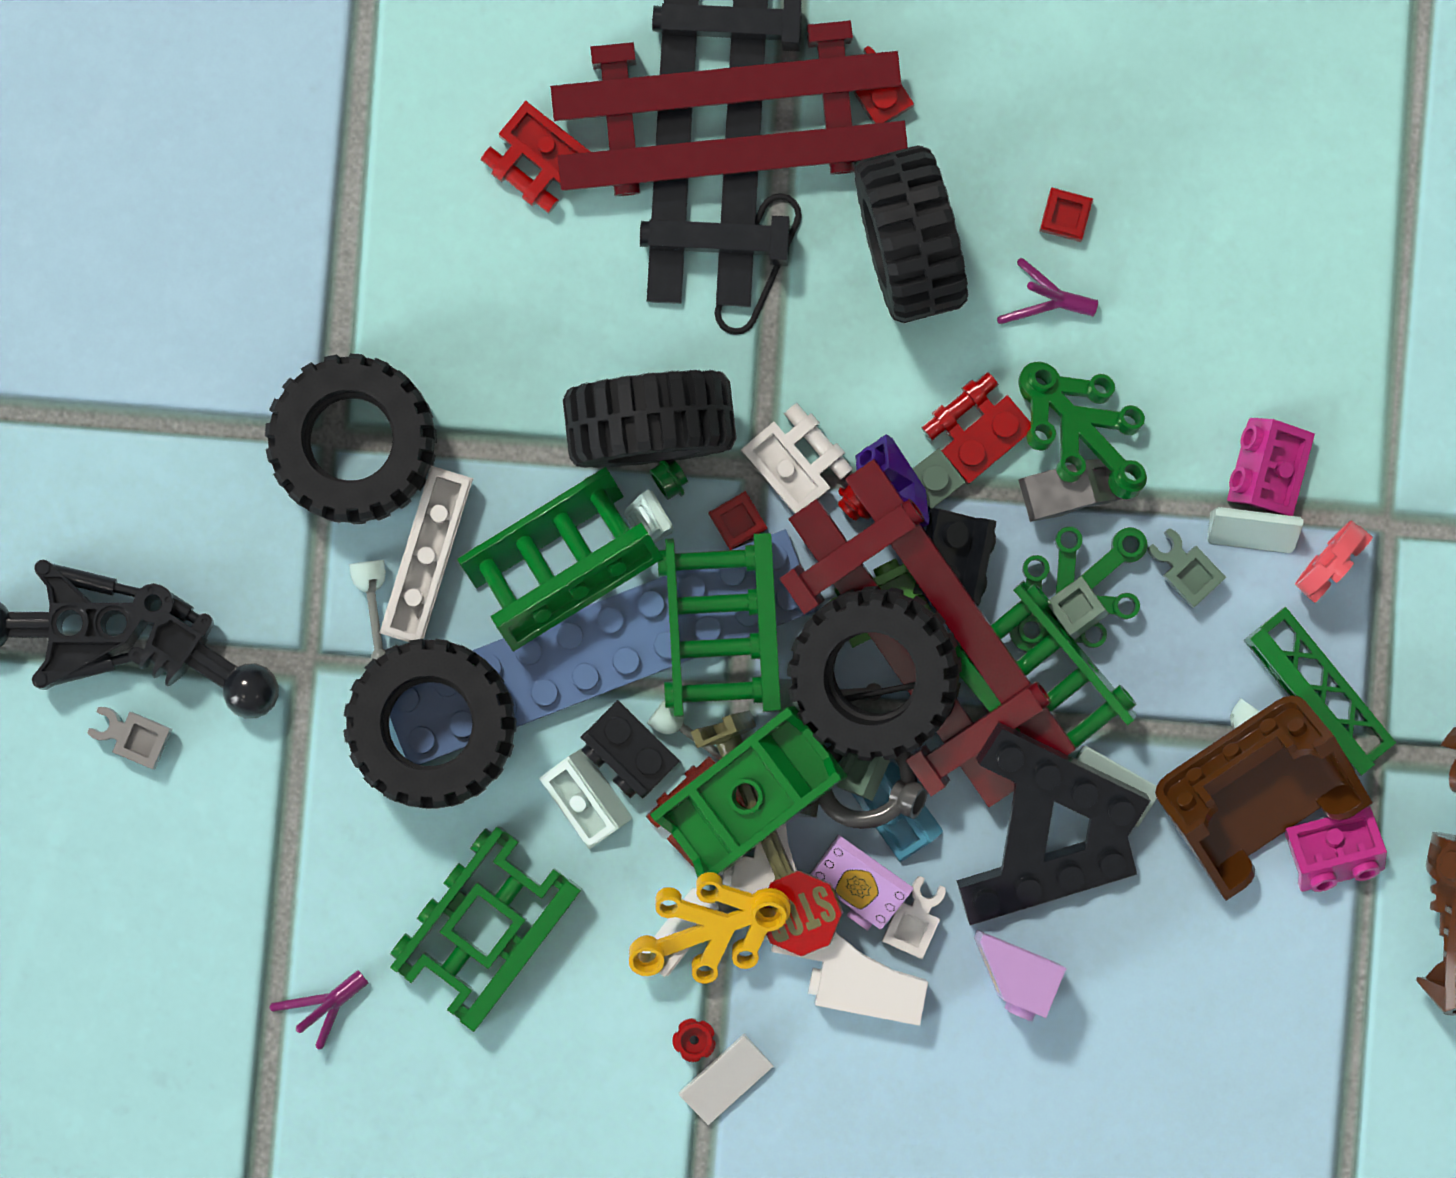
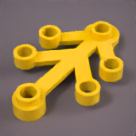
[629,872,791,984]

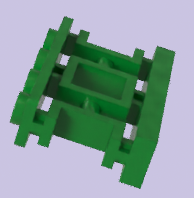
[390,826,582,1032]

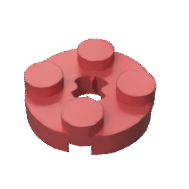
[1295,520,1373,603]

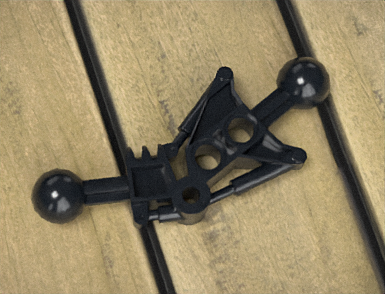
[0,560,279,718]

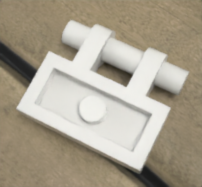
[741,403,853,514]

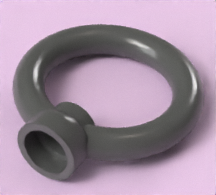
[818,744,928,829]

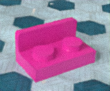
[1227,418,1315,516]
[1285,806,1387,892]

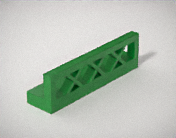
[1244,607,1396,776]

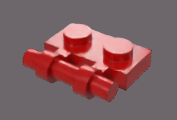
[480,100,591,214]
[921,372,1031,485]

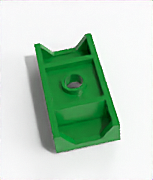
[650,705,848,878]

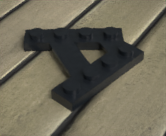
[956,722,1150,925]

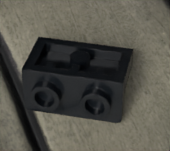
[913,508,996,606]
[580,700,680,799]

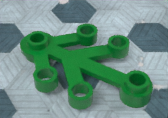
[1018,362,1147,499]
[1009,527,1148,652]

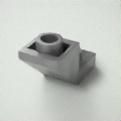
[1018,458,1122,522]

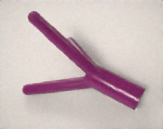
[997,258,1098,324]
[269,970,369,1049]

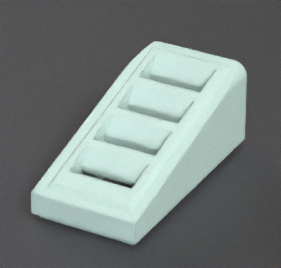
[624,489,673,543]

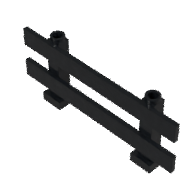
[640,0,802,307]

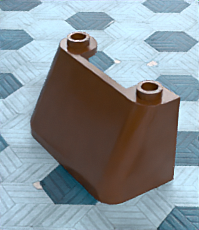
[1155,696,1373,901]

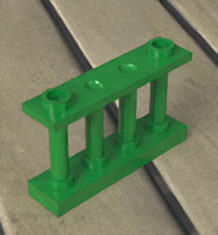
[457,467,663,652]
[658,533,781,717]
[955,580,1137,754]

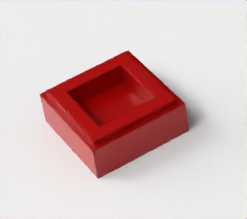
[1039,187,1093,242]
[708,491,768,550]

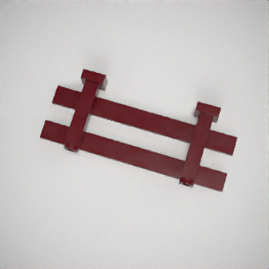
[550,20,908,196]
[779,458,1077,808]

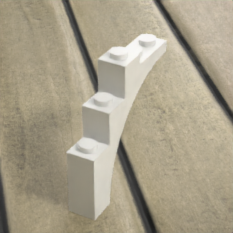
[722,823,928,1026]

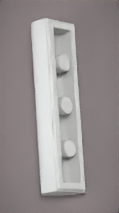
[379,466,473,642]

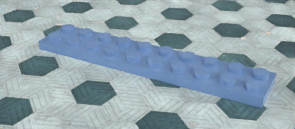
[390,529,817,765]

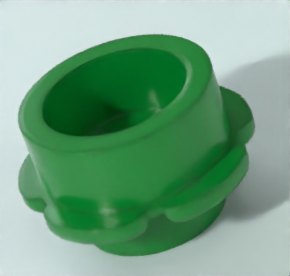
[650,460,688,500]

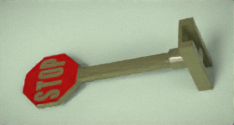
[691,710,843,956]

